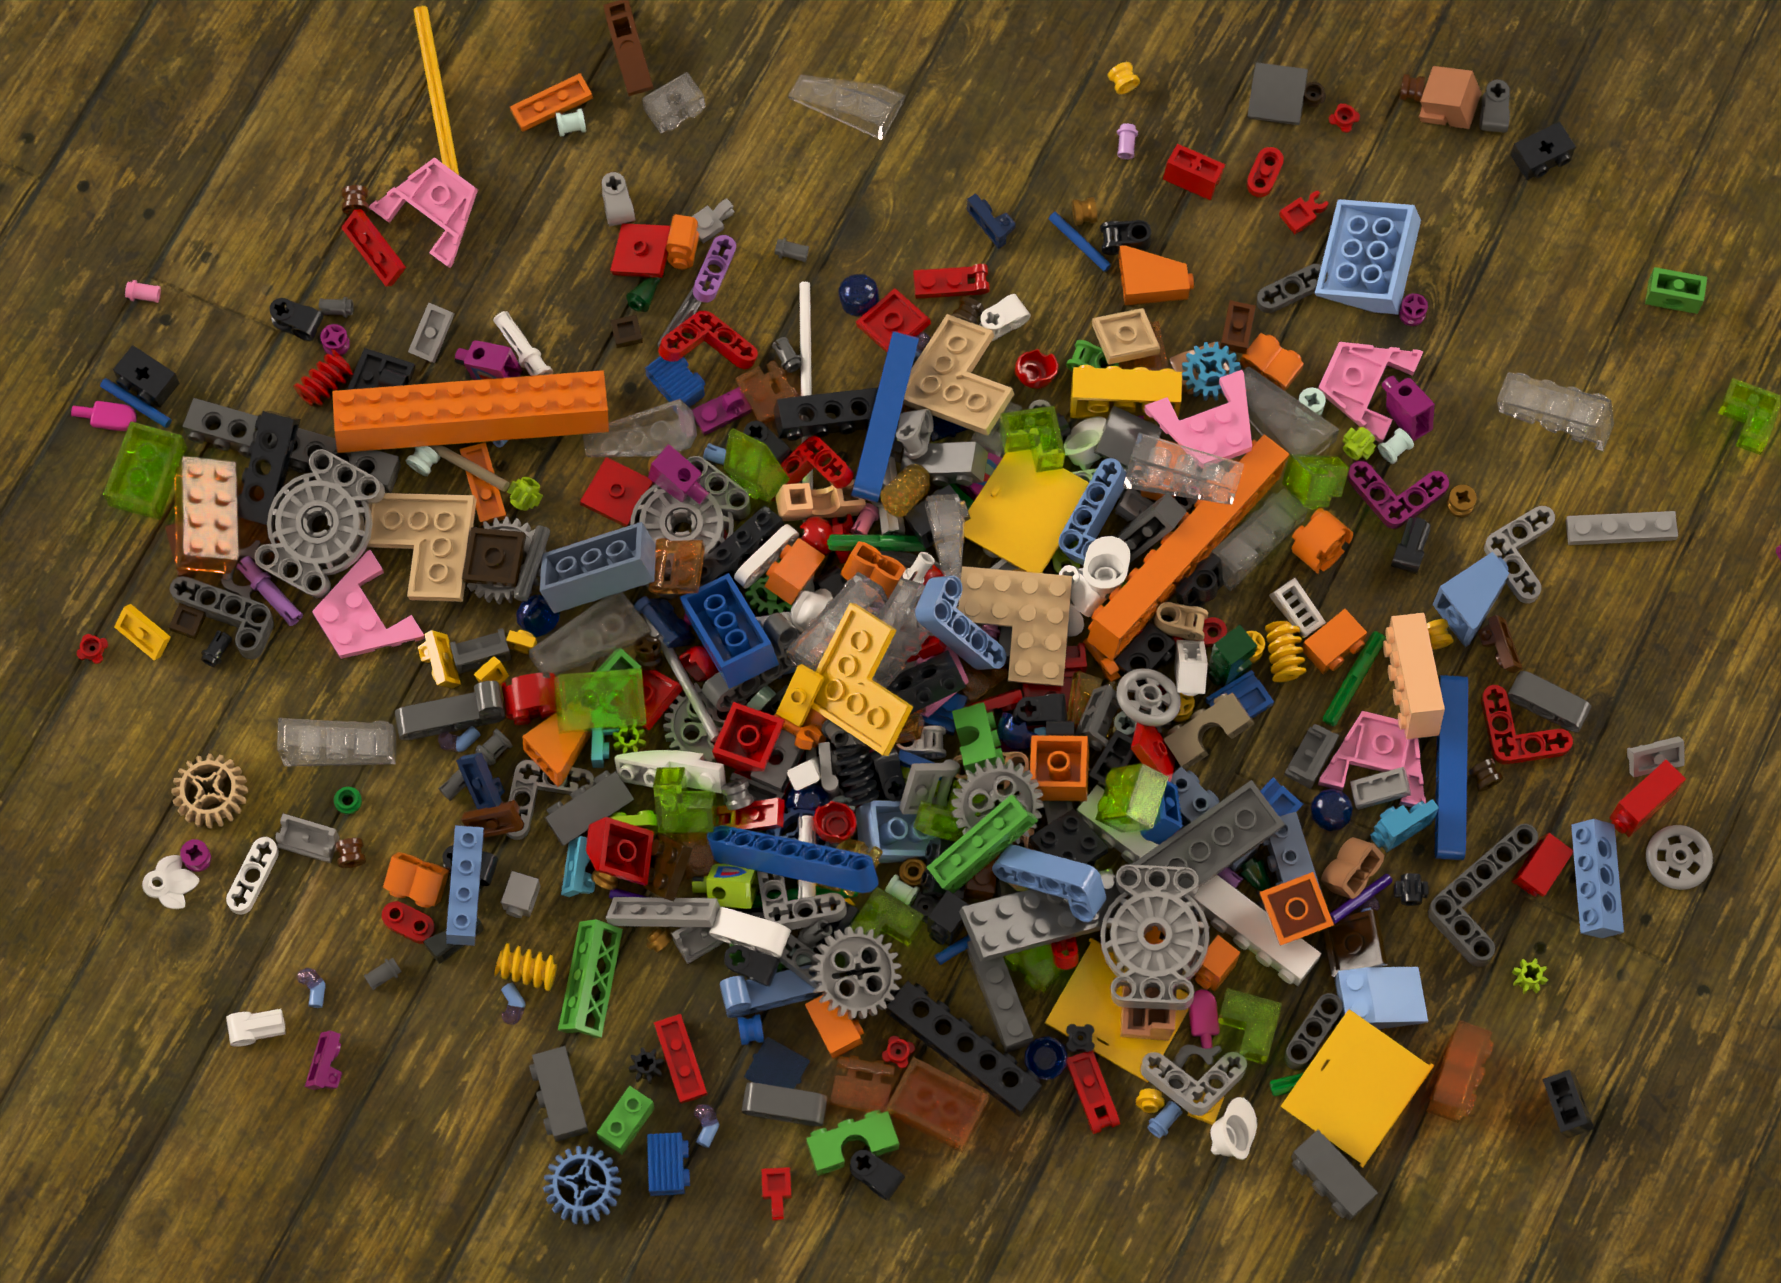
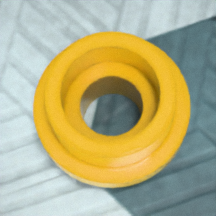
[1136,1089,1164,1113]

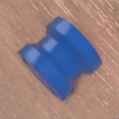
[737,1014,764,1045]

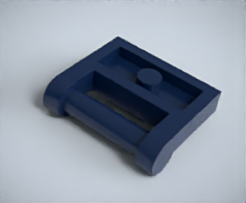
[634,596,695,648]

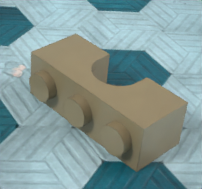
[1163,693,1255,770]

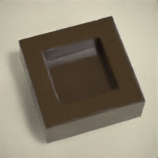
[610,315,643,348]
[169,603,206,640]

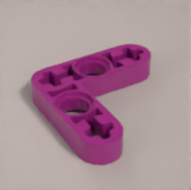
[1347,461,1449,529]

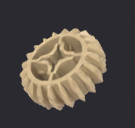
[171,753,248,829]

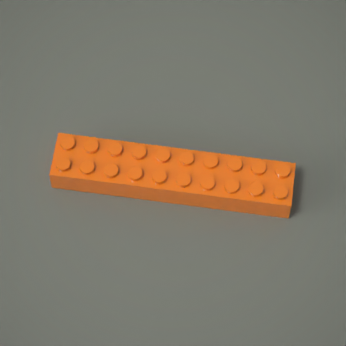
[333,370,609,453]
[1087,434,1290,661]

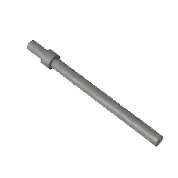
[643,614,720,742]

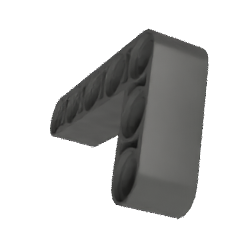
[1427,824,1538,967]

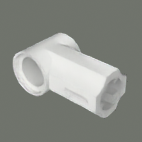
[226,1009,286,1047]

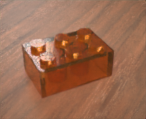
[1426,1020,1494,1123]
[887,1057,990,1153]

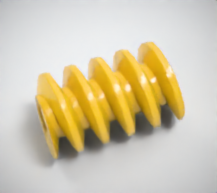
[1265,621,1307,682]
[494,943,557,991]

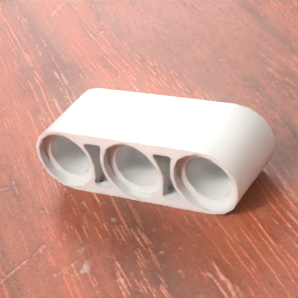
[709,907,791,958]

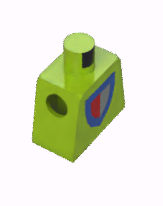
[692,864,759,909]

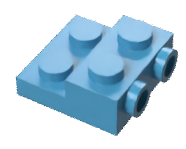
[1371,799,1439,853]

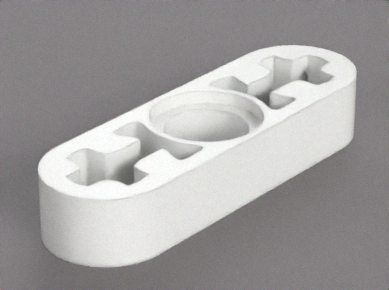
[734,524,799,588]
[226,837,279,915]

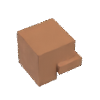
[1419,66,1482,129]
[1120,986,1176,1041]

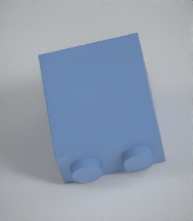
[1433,552,1509,647]

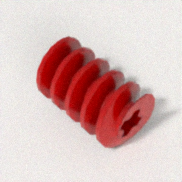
[293,349,353,406]

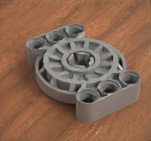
[254,449,385,598]
[630,456,751,599]
[1101,865,1209,1010]

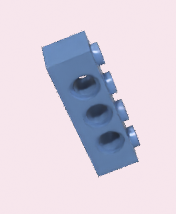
[1571,819,1624,938]
[446,826,484,946]

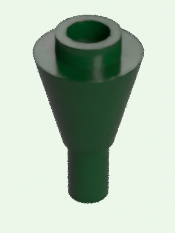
[626,273,665,312]
[1239,857,1271,892]

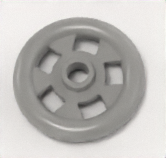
[1116,669,1181,726]
[1646,825,1713,890]

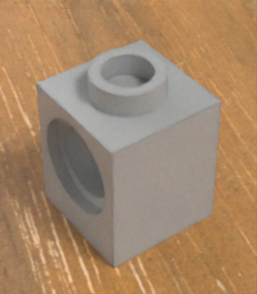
[501,871,541,918]

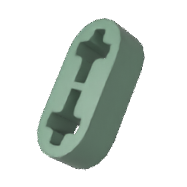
[746,685,776,711]

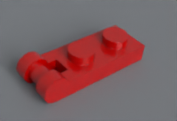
[913,264,990,299]
[716,798,785,832]
[1065,1050,1120,1134]

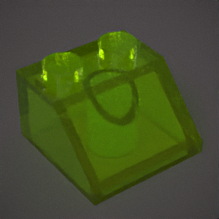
[723,428,790,503]

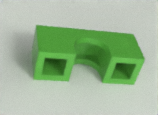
[952,702,1005,777]
[806,1110,899,1176]

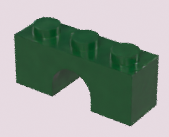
[1207,625,1257,688]

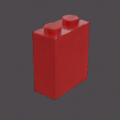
[1609,759,1686,837]

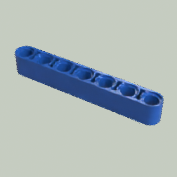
[851,331,919,503]
[1435,675,1468,860]
[707,825,879,893]

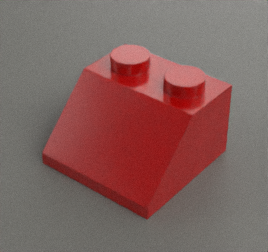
[712,702,785,771]
[586,817,654,886]

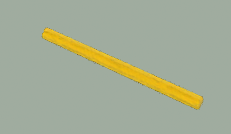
[414,6,459,175]

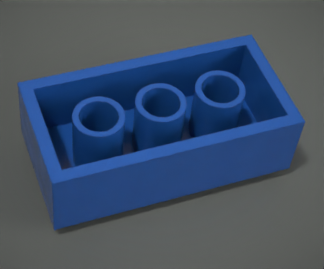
[680,573,779,689]

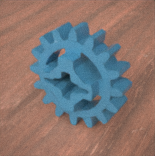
[1182,342,1240,401]

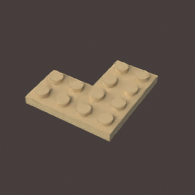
[903,314,1014,436]
[364,493,477,602]
[958,566,1072,687]

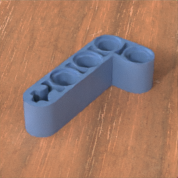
[1058,458,1128,566]
[915,575,1006,670]
[992,845,1106,922]
[720,964,823,1018]

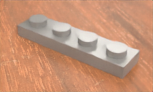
[1565,511,1678,545]
[606,897,720,927]

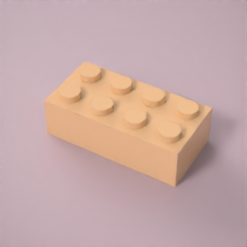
[1383,613,1445,739]

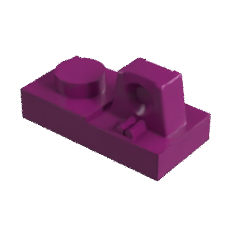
[691,387,752,436]
[304,1031,342,1090]

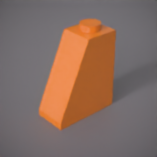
[1118,245,1194,305]
[522,700,593,787]

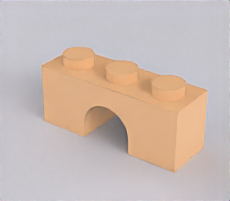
[775,480,866,521]

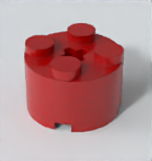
[501,673,562,725]

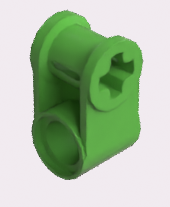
[1066,340,1119,372]

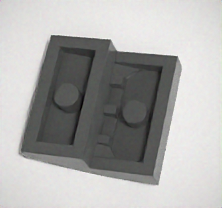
[1248,62,1308,125]
[1094,406,1162,475]

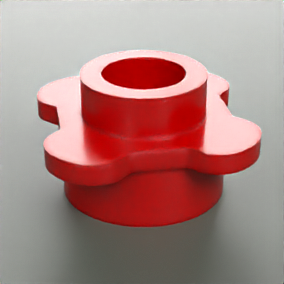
[1329,104,1360,133]
[77,634,108,664]
[882,1036,915,1068]

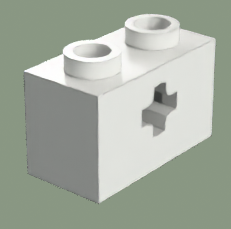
[1174,640,1208,696]

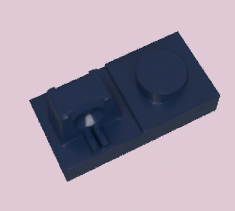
[967,193,1015,249]
[456,753,505,810]

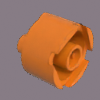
[1291,508,1353,573]

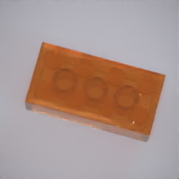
[175,456,238,574]

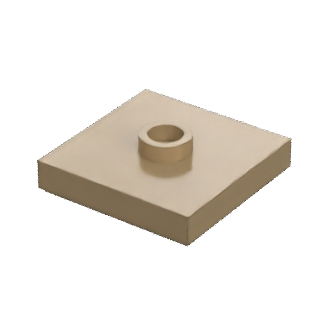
[1092,308,1160,365]

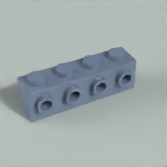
[1171,767,1260,873]
[1262,812,1322,893]

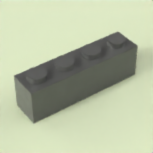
[966,941,1033,1053]

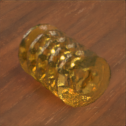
[880,464,930,517]

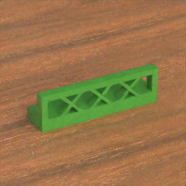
[926,794,1038,894]
[558,919,623,1038]

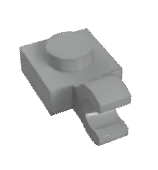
[692,199,735,243]

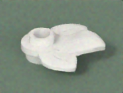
[142,855,199,909]

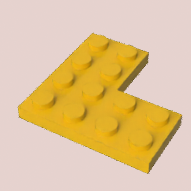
[811,603,913,756]

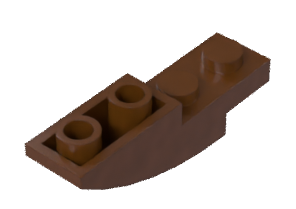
[603,0,654,96]

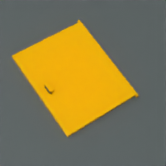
[955,441,1089,573]
[1045,938,1189,1083]
[1281,1009,1435,1168]

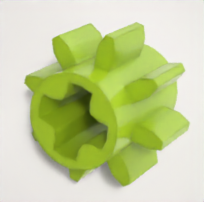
[1342,427,1376,460]
[507,477,543,511]
[612,722,646,754]
[1512,958,1548,994]

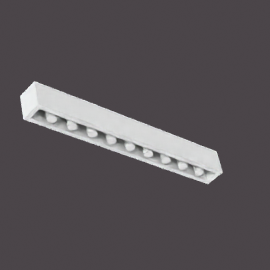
[1076,785,1321,986]

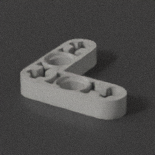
[1484,506,1555,603]
[506,760,595,840]
[757,871,847,930]
[1140,1052,1247,1116]

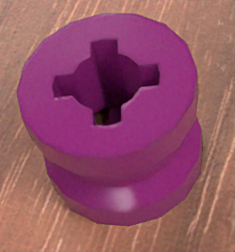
[1399,293,1428,326]
[321,324,350,356]
[180,839,211,872]

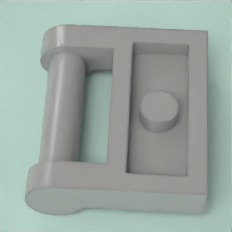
[818,742,844,801]
[899,759,960,815]

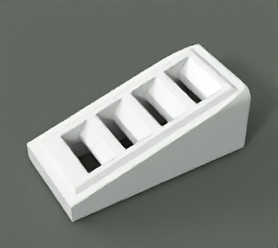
[1269,578,1326,638]
[787,756,821,791]

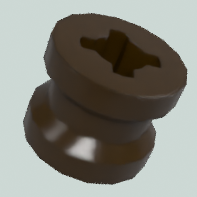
[951,296,984,325]
[634,636,663,670]
[1469,759,1504,792]

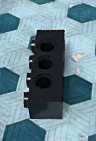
[773,387,878,441]
[235,411,301,525]
[685,505,785,591]
[880,650,966,715]

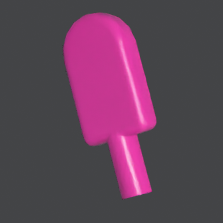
[71,401,137,431]
[1188,989,1220,1049]

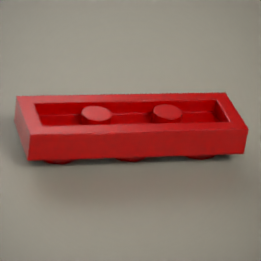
[341,209,406,286]
[654,1014,707,1104]

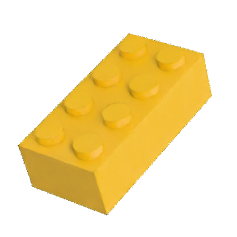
[1070,365,1182,422]

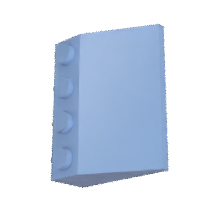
[1315,199,1421,314]

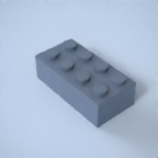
[540,522,656,613]

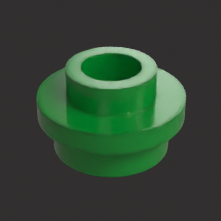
[334,787,362,814]

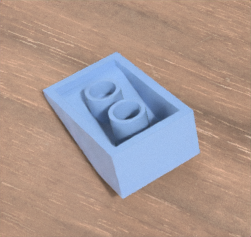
[855,800,948,863]
[1335,967,1428,1029]

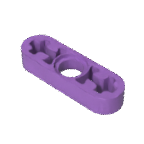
[693,235,736,302]

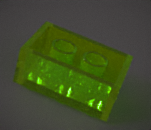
[103,421,187,520]
[554,668,646,734]

